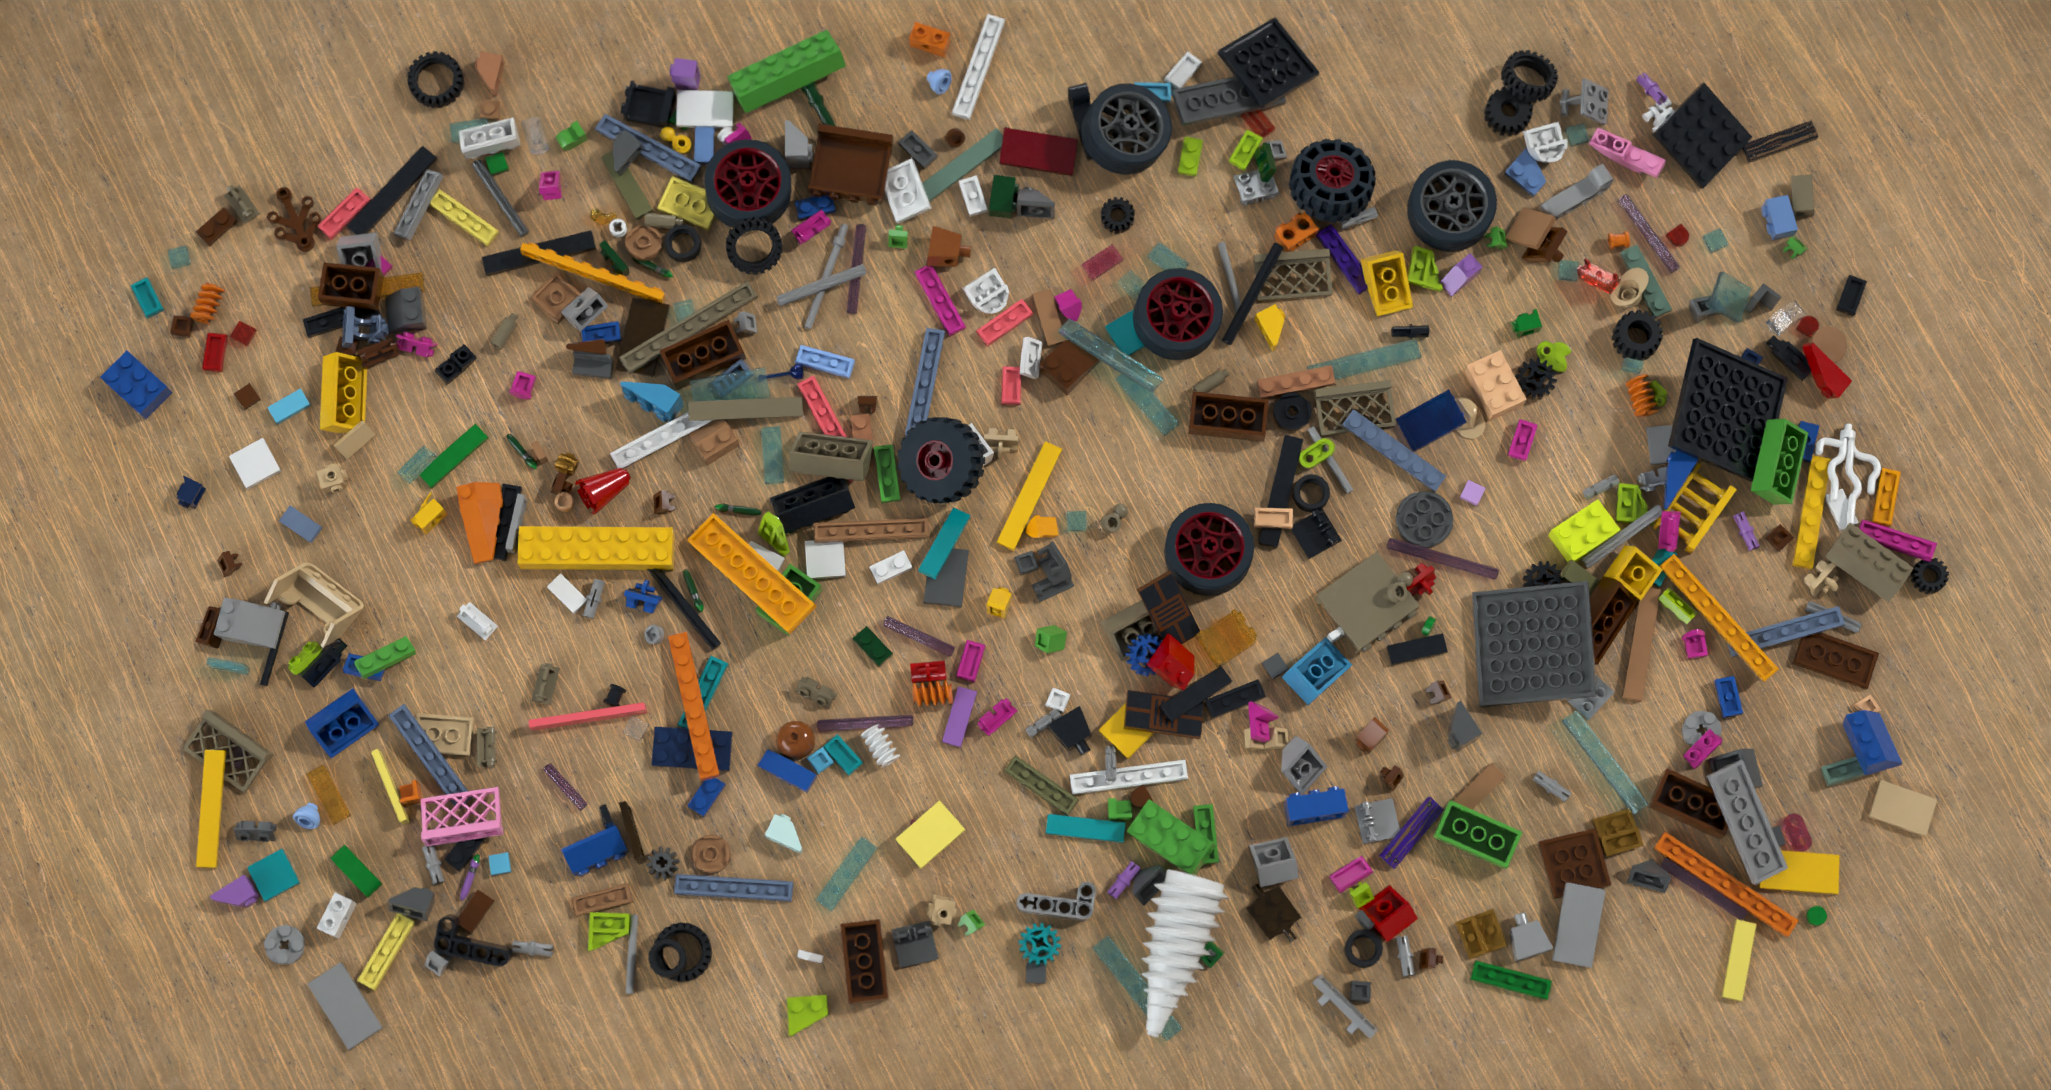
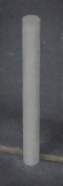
[1218,242,1241,312]
[1307,426,1353,494]
[626,915,638,994]

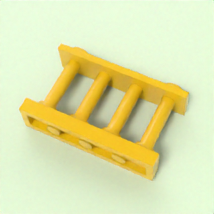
[1653,463,1737,554]

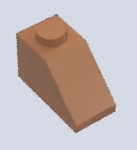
[475,51,505,96]

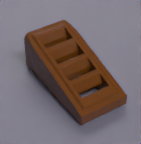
[566,339,607,354]

